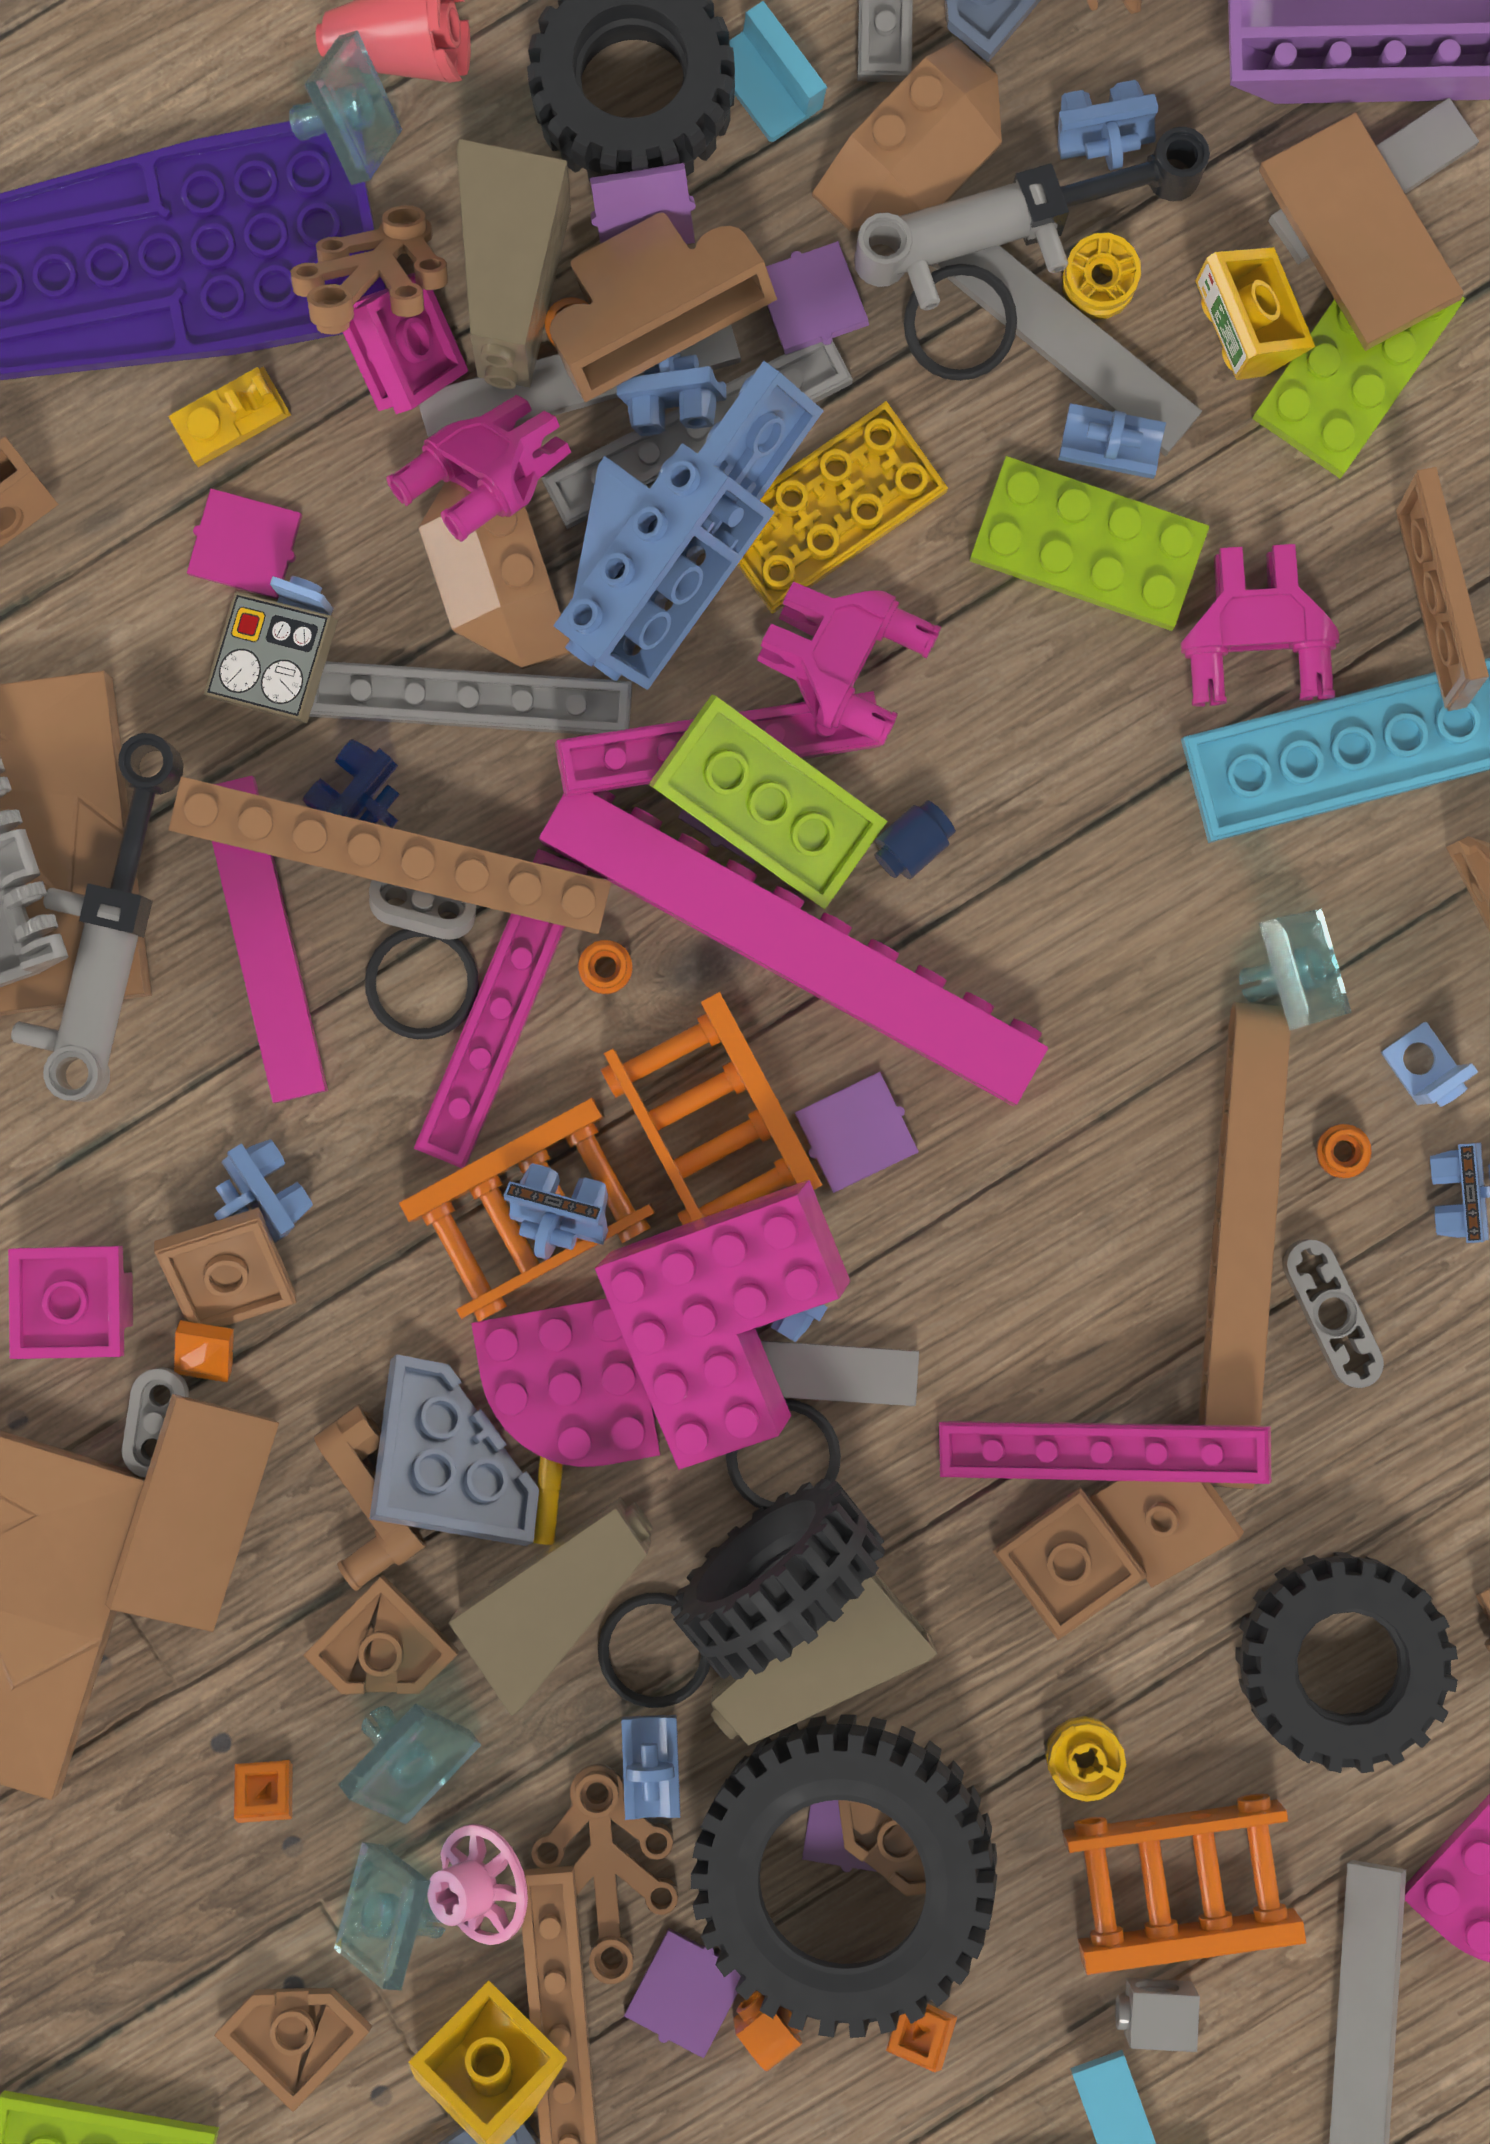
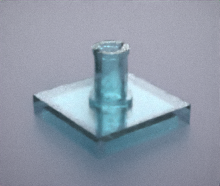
[289,30,403,185]
[1239,909,1352,1030]
[338,1703,482,1824]
[334,1842,445,1990]

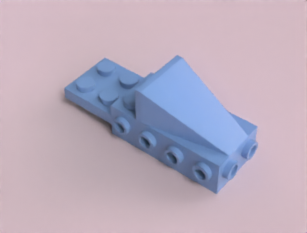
[553,361,824,690]

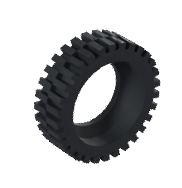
[691,1714,997,2038]

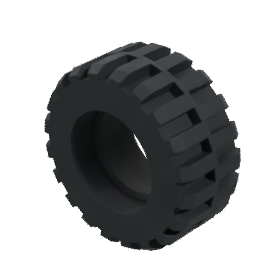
[527,0,735,181]

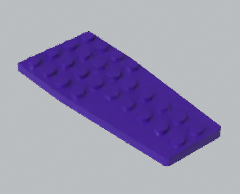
[0,109,387,380]

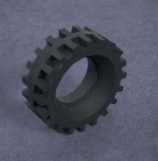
[671,1479,885,1680]
[1235,1552,1458,1773]

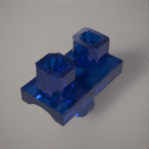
[302,739,400,828]

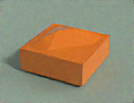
[174,1320,234,1383]
[234,1760,293,1823]
[886,2004,957,2072]

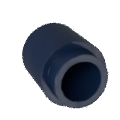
[874,800,956,879]

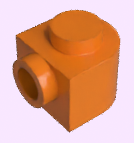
[733,1991,805,2072]

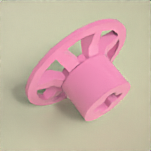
[427,1824,528,1945]

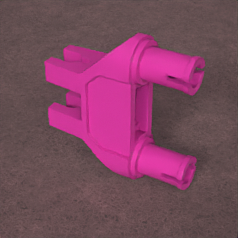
[386,395,571,542]
[1181,544,1340,707]
[757,581,942,746]

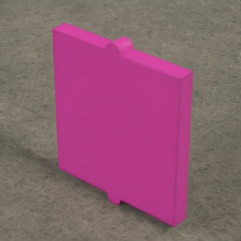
[187,488,302,599]

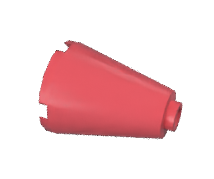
[316,0,471,83]

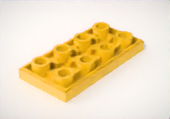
[737,401,948,614]

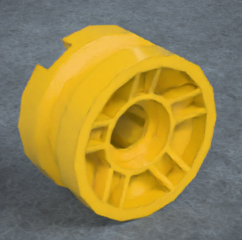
[1062,233,1141,319]
[1045,1716,1126,1802]

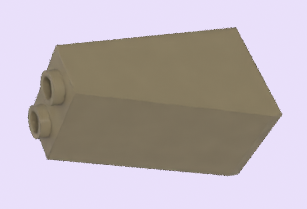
[457,139,571,389]
[449,1497,653,1716]
[711,1574,938,1746]

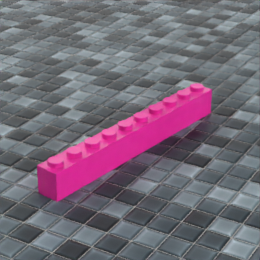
[539,790,1049,1106]

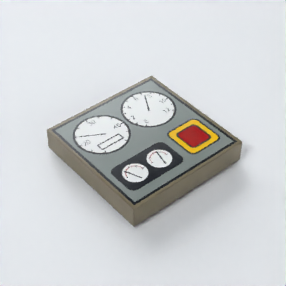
[204,592,338,724]

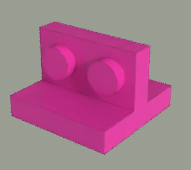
[343,273,468,414]

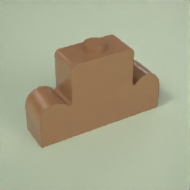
[549,213,777,403]

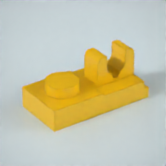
[168,366,291,467]

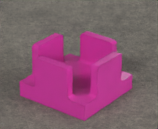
[8,1246,133,1359]

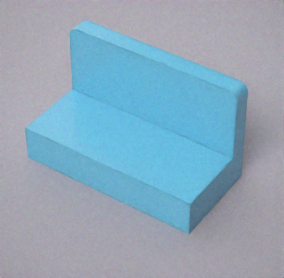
[729,1,827,142]

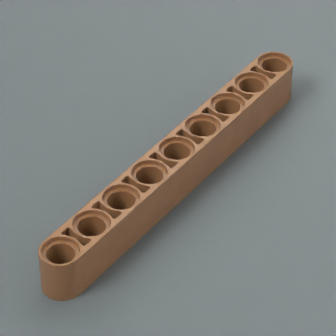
[1198,1002,1291,1490]

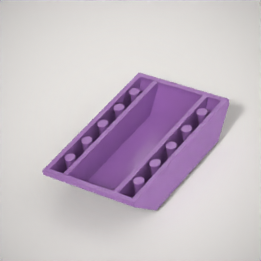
[1228,0,1490,104]

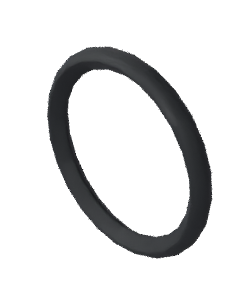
[904,264,1017,381]
[365,929,479,1040]
[726,1399,841,1510]
[598,1592,710,1708]

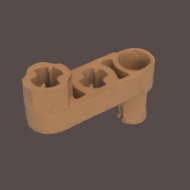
[314,1404,427,1591]

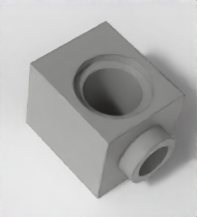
[1115,1978,1200,2052]

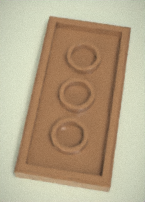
[1259,113,1464,351]
[1396,467,1489,711]
[105,1394,279,1632]

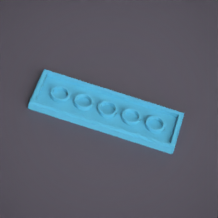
[1181,658,1490,843]

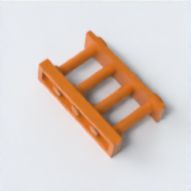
[600,992,823,1225]
[399,1098,656,1322]
[1062,1794,1307,1975]

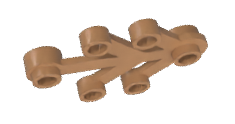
[291,206,448,335]
[531,1764,678,1984]

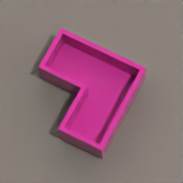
[595,1180,850,1470]

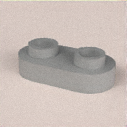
[369,880,476,940]
[122,1367,189,1478]

